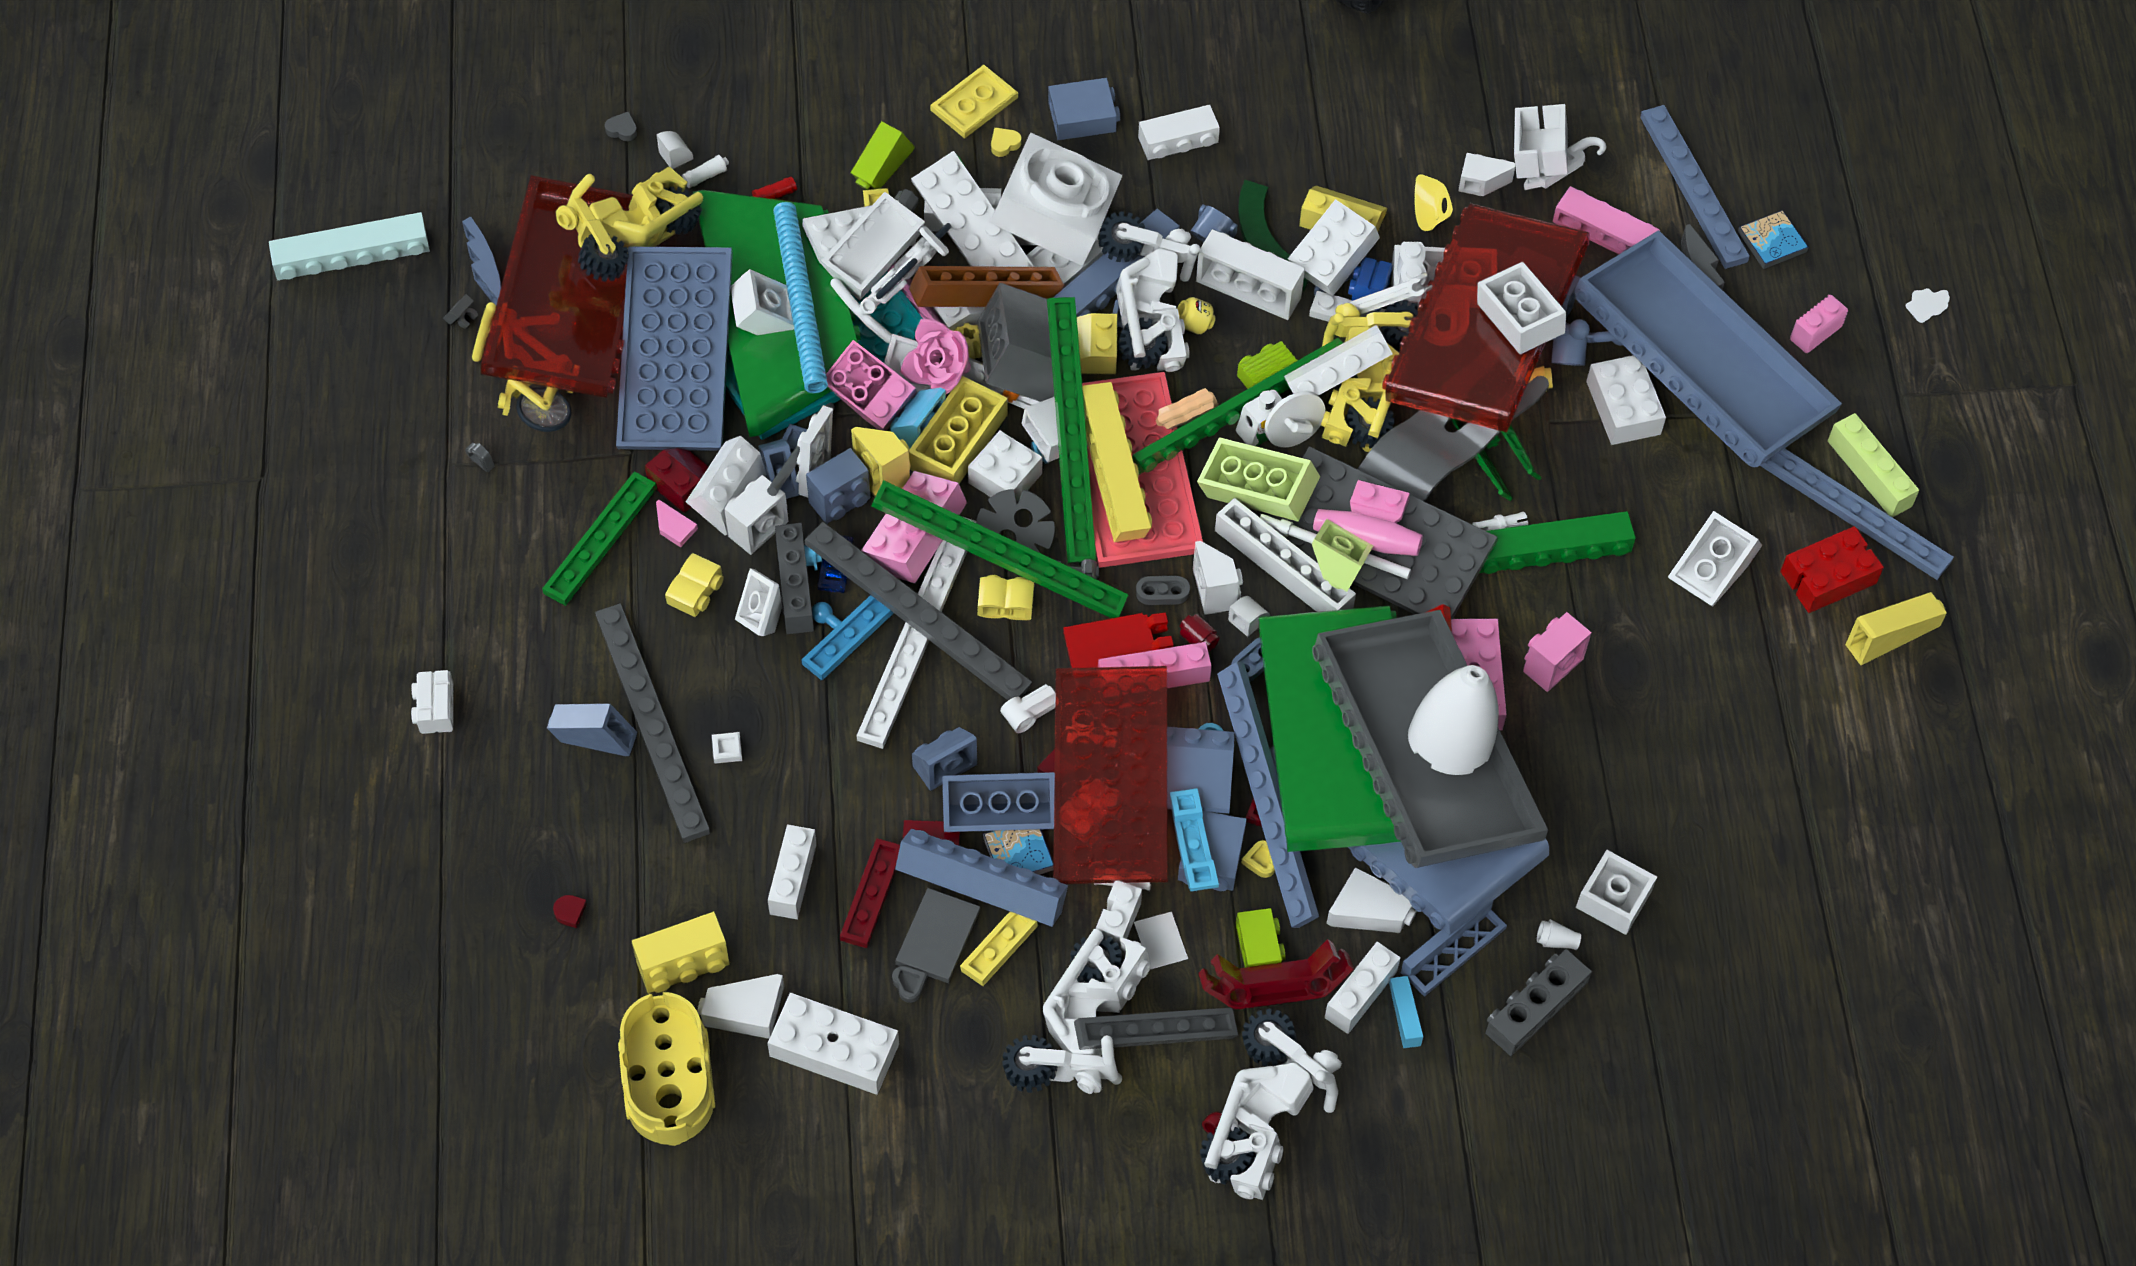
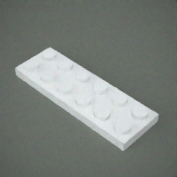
[911,151,1034,267]

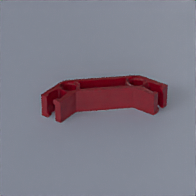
[1198,939,1354,1009]

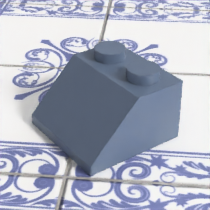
[912,727,977,791]

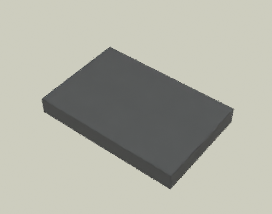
[895,888,980,984]

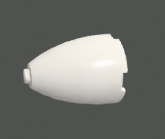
[1408,665,1499,775]

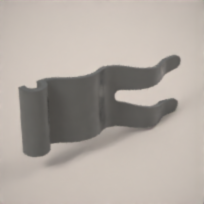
[1357,346,1549,502]

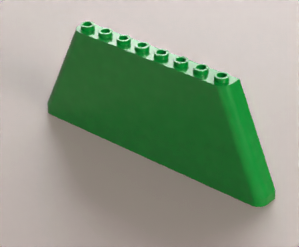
[693,190,864,437]

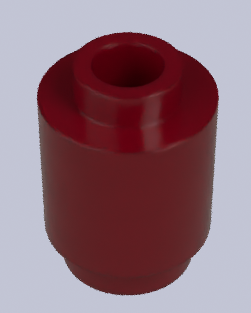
[1179,614,1220,653]

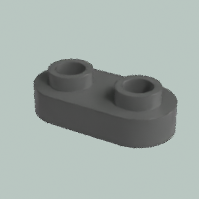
[1136,576,1190,605]

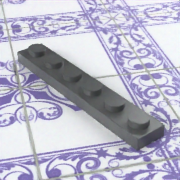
[1074,1008,1238,1050]

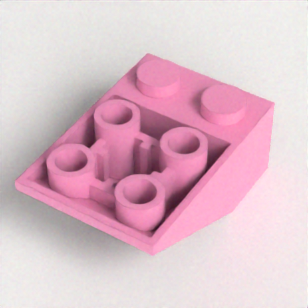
[826,340,916,431]

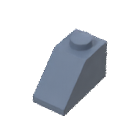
[758,439,799,499]

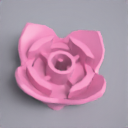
[900,319,971,394]

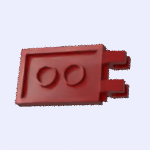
[1063,613,1174,679]

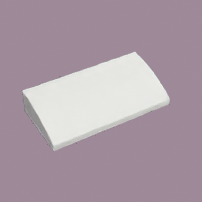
[821,192,925,300]

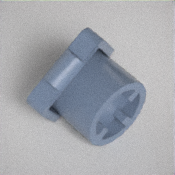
[1190,204,1238,243]

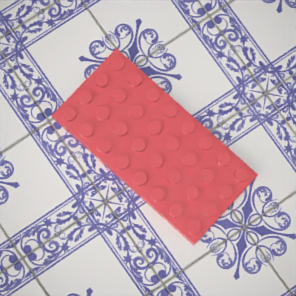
[1082,372,1203,568]

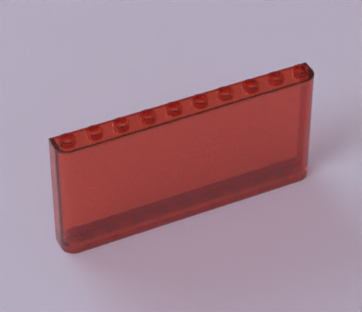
[481,175,633,398]
[1382,204,1590,433]

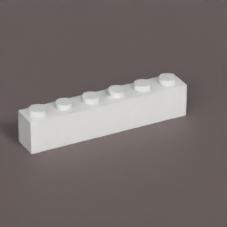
[1215,498,1356,612]

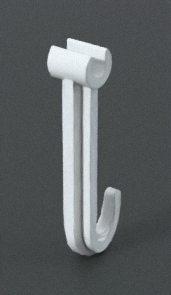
[1348,274,1433,314]

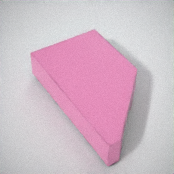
[656,500,698,547]

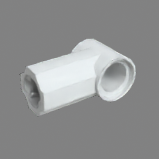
[1000,684,1059,733]

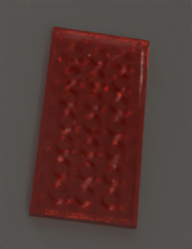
[1053,666,1168,884]

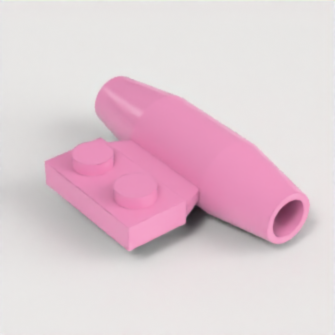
[1313,480,1423,556]

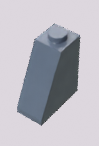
[547,704,637,756]

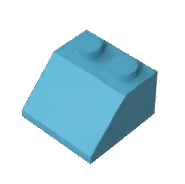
[890,388,946,449]

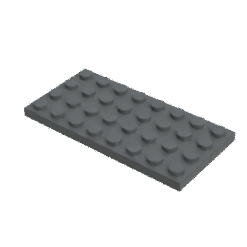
[1268,446,1498,619]

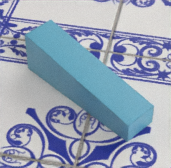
[1389,976,1423,1048]

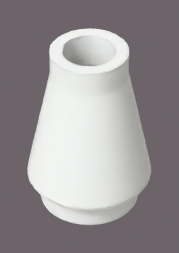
[1537,919,1581,950]

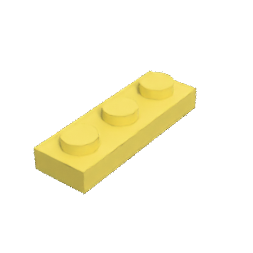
[960,912,1038,986]

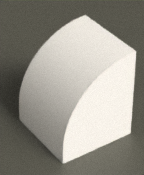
[657,131,693,169]
[1228,596,1270,637]

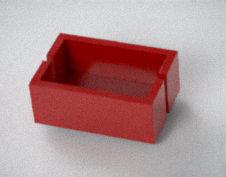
[1780,526,1884,614]

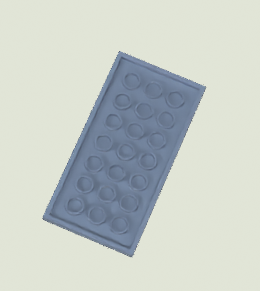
[616,247,733,451]

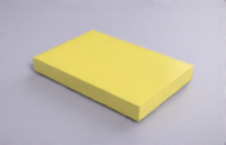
[930,65,1018,138]

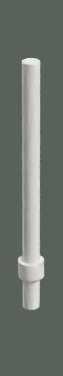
[1260,514,1411,579]

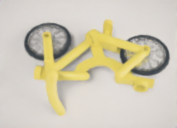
[472,302,580,432]

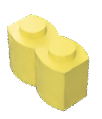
[665,553,724,617]
[977,575,1034,620]

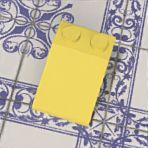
[1077,313,1117,374]

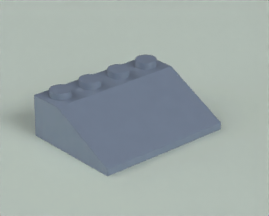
[1117,723,1234,814]

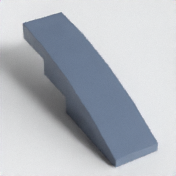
[462,217,505,314]

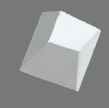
[735,568,782,636]

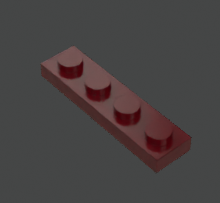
[840,838,900,948]

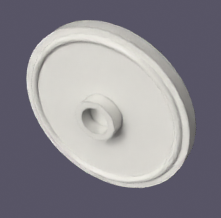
[1265,391,1325,447]

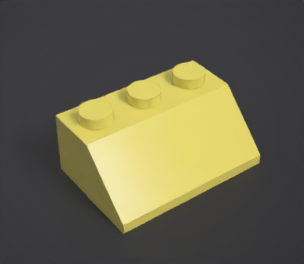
[1299,186,1387,232]
[851,427,911,497]

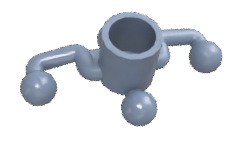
[1551,319,1623,366]

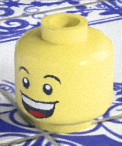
[1177,297,1215,334]

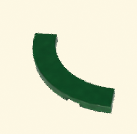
[1238,180,1309,291]

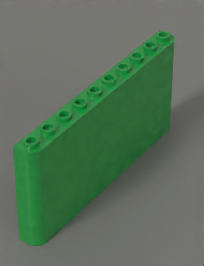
[1259,606,1401,852]

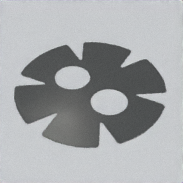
[976,489,1055,553]

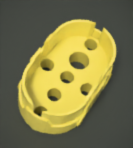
[618,992,715,1146]

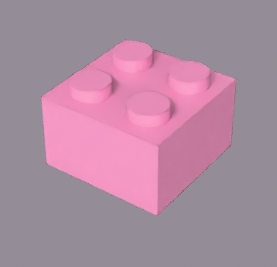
[1523,612,1592,692]

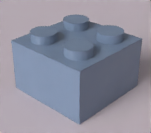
[806,448,870,524]

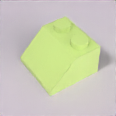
[1312,519,1373,592]

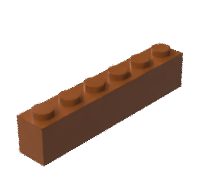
[909,266,1064,307]

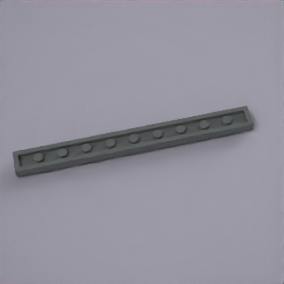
[805,522,1032,700]
[595,603,710,843]

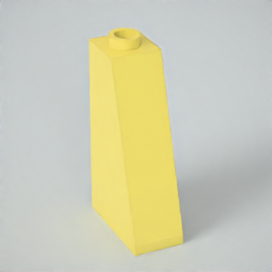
[1845,592,1947,665]

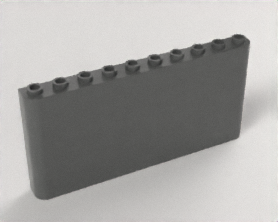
[1312,610,1548,868]

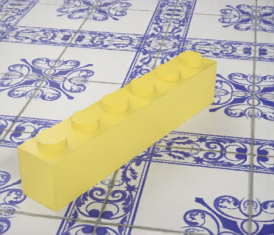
[1082,382,1152,542]

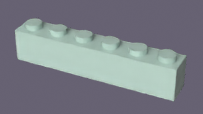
[269,212,430,281]

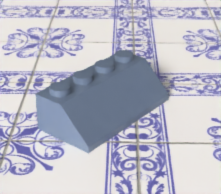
[942,772,1057,832]

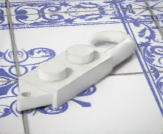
[1524,137,1606,190]

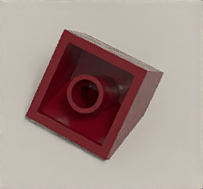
[645,448,708,513]

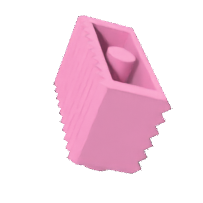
[1790,295,1848,353]

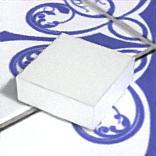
[712,732,742,764]

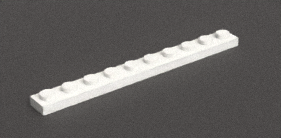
[857,517,976,749]

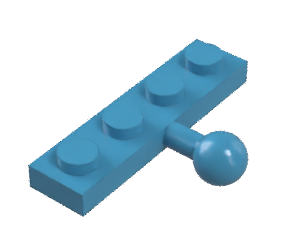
[802,595,894,680]

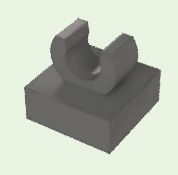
[443,294,478,329]

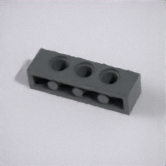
[775,523,814,634]
[1485,949,1592,1056]

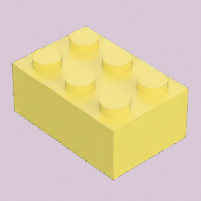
[632,912,730,994]

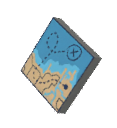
[1738,210,1809,269]

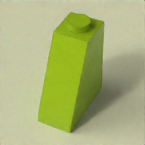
[851,121,915,190]

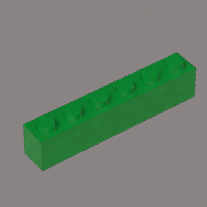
[1479,511,1636,574]

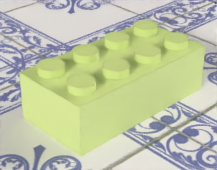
[1197,437,1320,521]

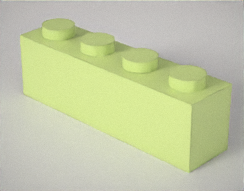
[1828,413,1919,517]

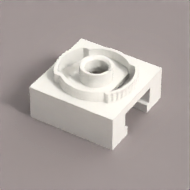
[990,133,1122,266]

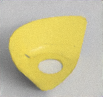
[1415,174,1453,231]

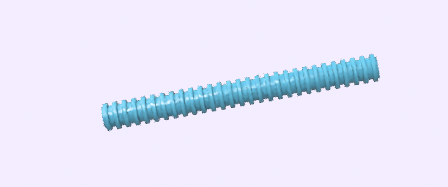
[773,202,828,393]

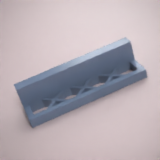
[1401,901,1507,997]

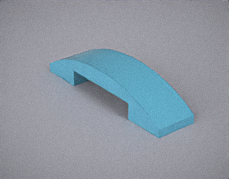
[1170,788,1219,891]

